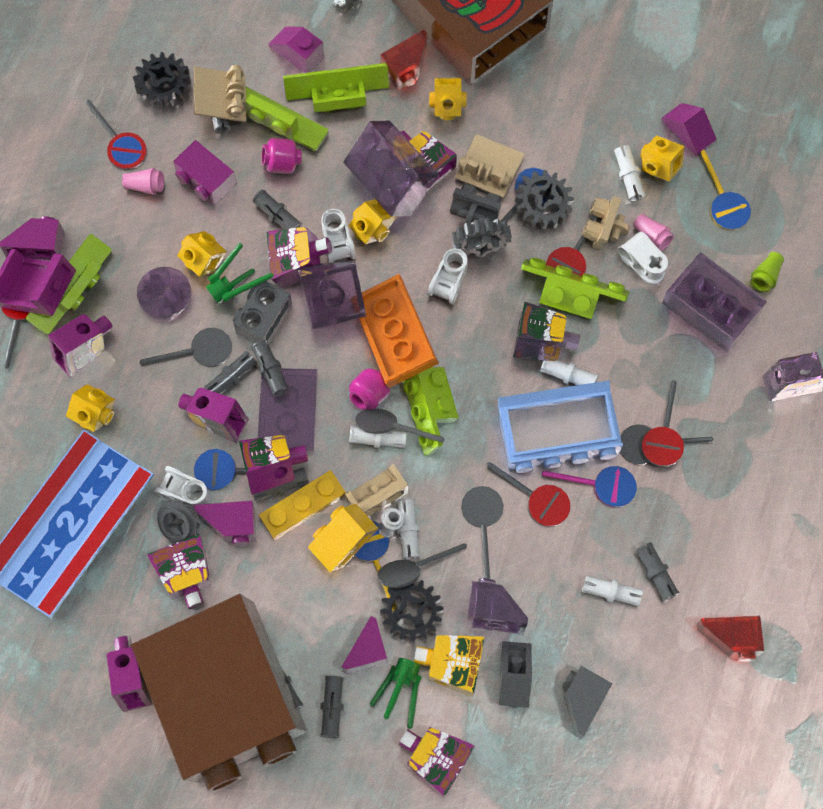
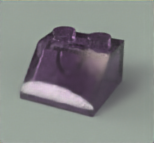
[296,262,366,329]
[466,578,528,635]

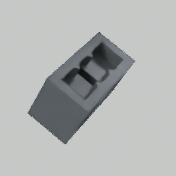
[233,281,292,343]

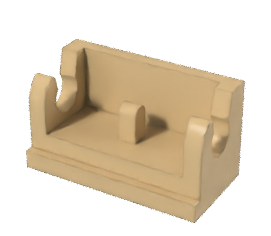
[344,464,409,517]

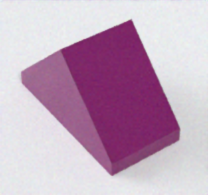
[662,103,717,157]
[341,616,388,675]

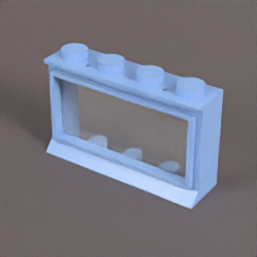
[497,380,623,473]

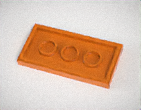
[351,273,439,388]

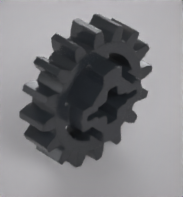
[133,52,191,108]
[380,580,444,644]

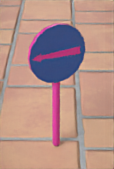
[542,466,637,507]

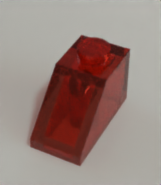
[380,30,427,91]
[697,616,764,662]

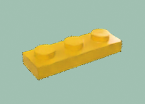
[258,470,346,541]

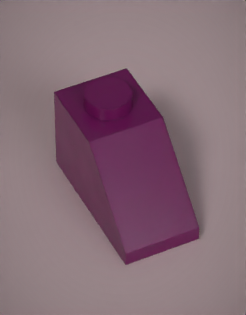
[268,26,325,73]
[0,216,64,260]
[194,500,256,546]

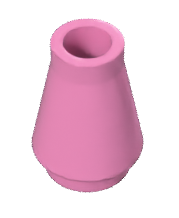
[122,168,164,195]
[633,214,674,251]

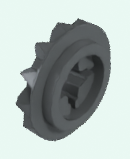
[157,499,200,543]

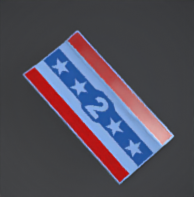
[0,430,154,618]

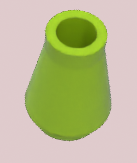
[750,252,784,292]

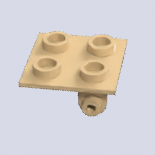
[194,65,246,122]
[455,134,525,198]

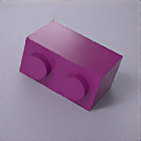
[173,140,237,205]

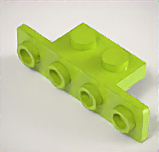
[283,63,389,112]
[245,86,328,152]
[26,234,111,334]
[521,257,630,319]
[403,367,459,456]

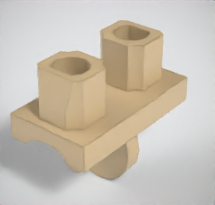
[582,196,630,250]

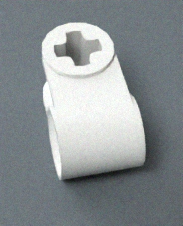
[321,209,356,265]
[618,232,668,285]
[427,248,467,305]
[153,466,211,511]

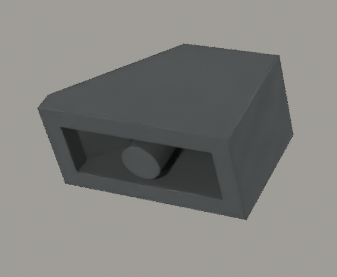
[499,641,532,708]
[563,666,613,739]

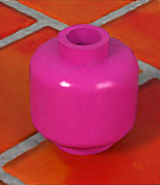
[261,138,302,174]
[349,368,390,410]

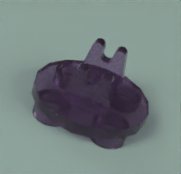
[137,267,192,321]

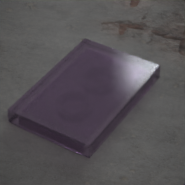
[258,368,318,452]

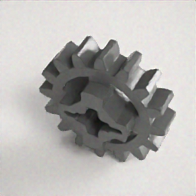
[515,170,574,229]
[452,218,512,257]

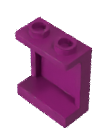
[0,249,76,316]

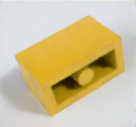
[308,503,379,573]

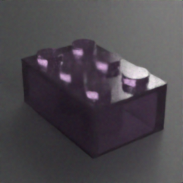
[343,121,439,217]
[662,252,767,353]

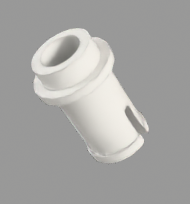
[378,508,404,538]

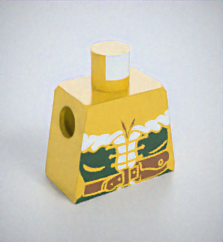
[414,635,485,697]

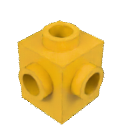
[429,78,467,120]
[640,135,684,182]
[348,199,397,244]
[177,231,227,277]
[66,384,116,432]

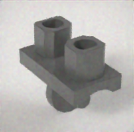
[450,184,502,223]

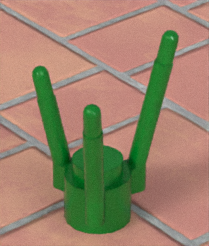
[206,243,274,304]
[370,658,422,729]

